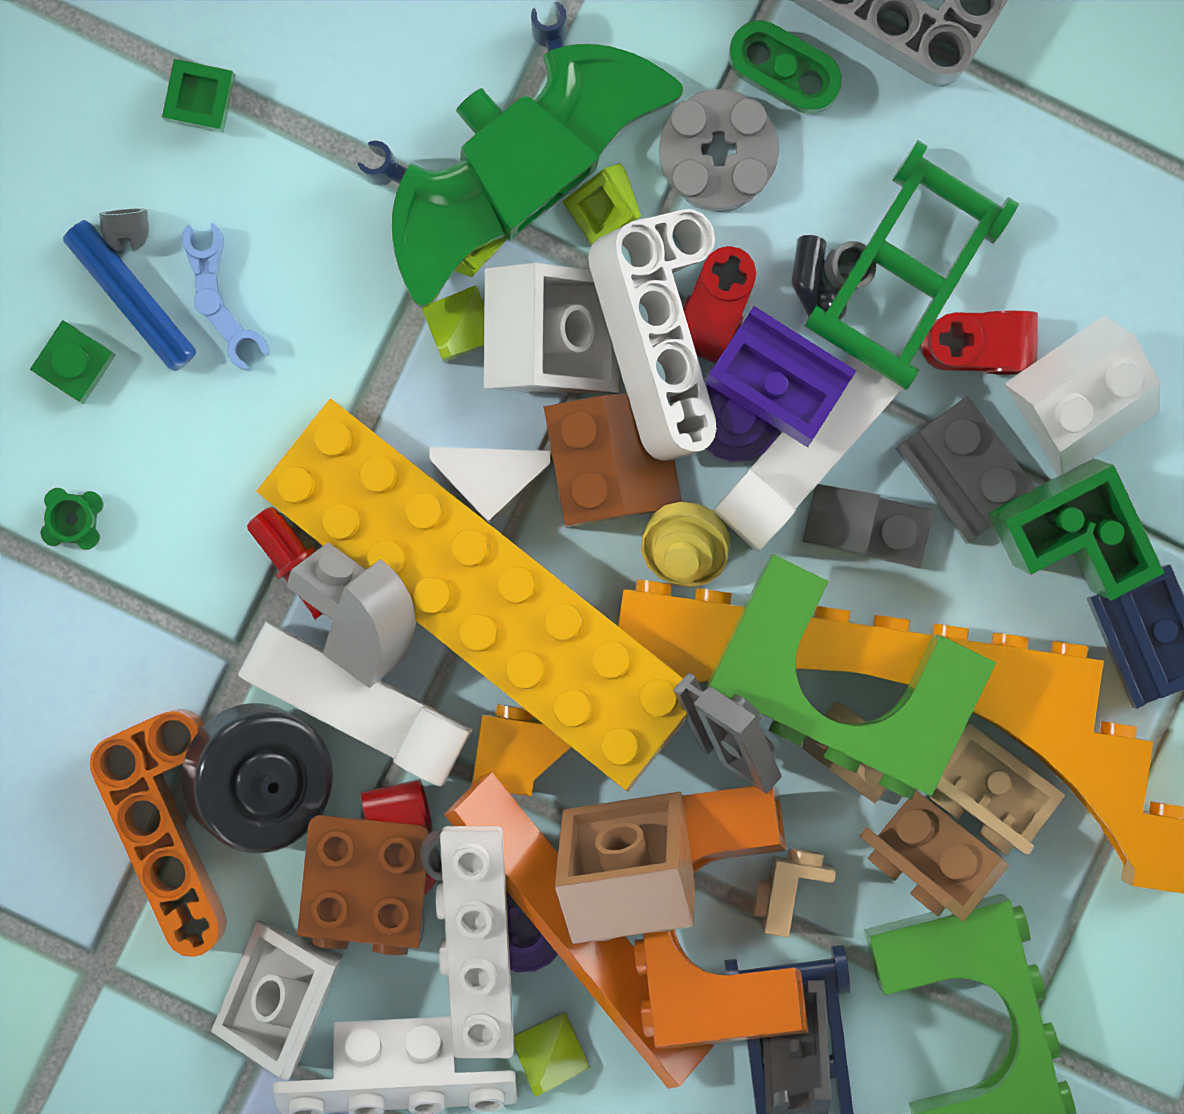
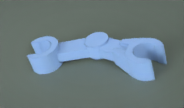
[182,223,269,371]

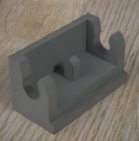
[763,980,832,1114]

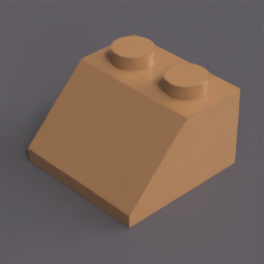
[555,791,695,944]

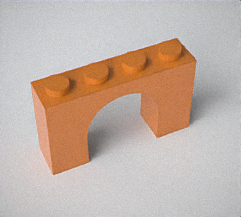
[634,786,808,1049]

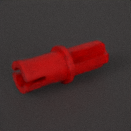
[247,506,323,620]

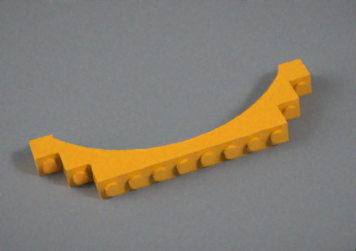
[472,579,1184,894]

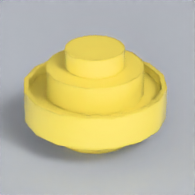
[641,502,731,587]

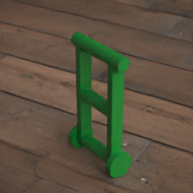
[804,140,1019,390]

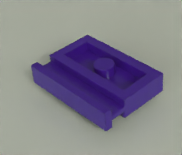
[705,306,856,448]

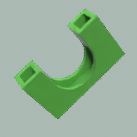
[706,554,996,800]
[864,894,1076,1114]

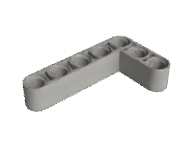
[790,0,1008,86]

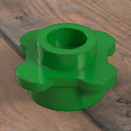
[40,488,104,550]

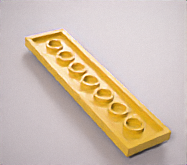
[256,398,687,792]

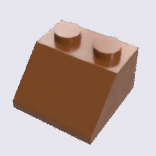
[543,393,682,528]

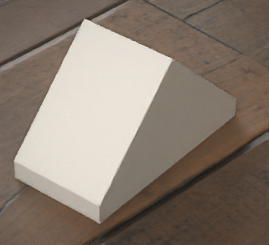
[429,447,551,523]

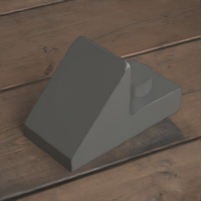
[802,484,934,569]

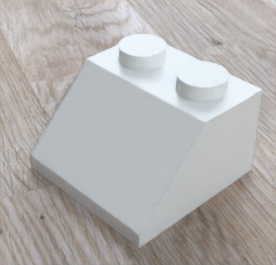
[484,263,620,393]
[1005,315,1161,476]

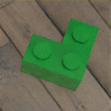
[988,458,1165,601]

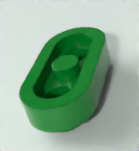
[729,20,842,114]

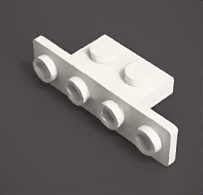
[436,826,514,1058]
[273,1016,518,1114]

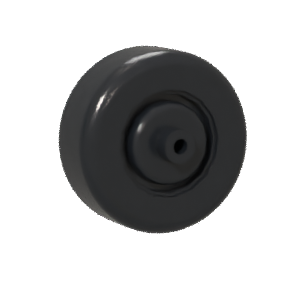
[181,703,333,853]

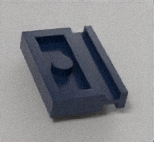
[1086,564,1184,709]

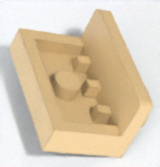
[929,722,1065,856]

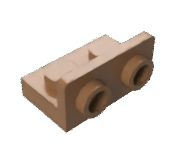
[859,790,1010,922]

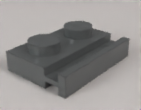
[895,396,1036,544]
[673,672,782,794]

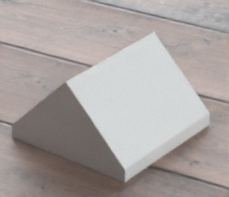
[211,921,343,1080]

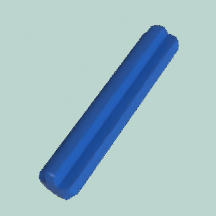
[63,220,196,371]

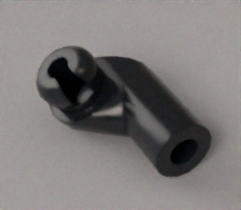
[791,235,847,320]

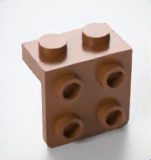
[297,815,430,955]

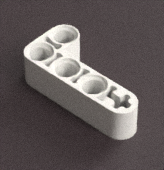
[588,209,717,461]
[713,356,903,552]
[238,621,473,787]

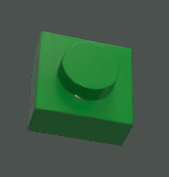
[162,59,236,133]
[30,320,116,404]

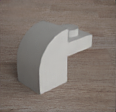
[286,542,416,688]

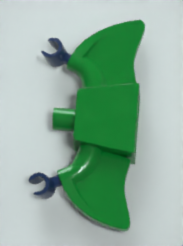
[358,2,683,308]

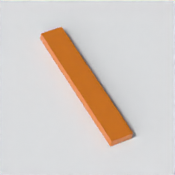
[444,772,714,1089]

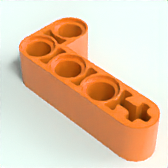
[89,709,227,957]

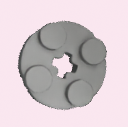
[659,89,779,212]

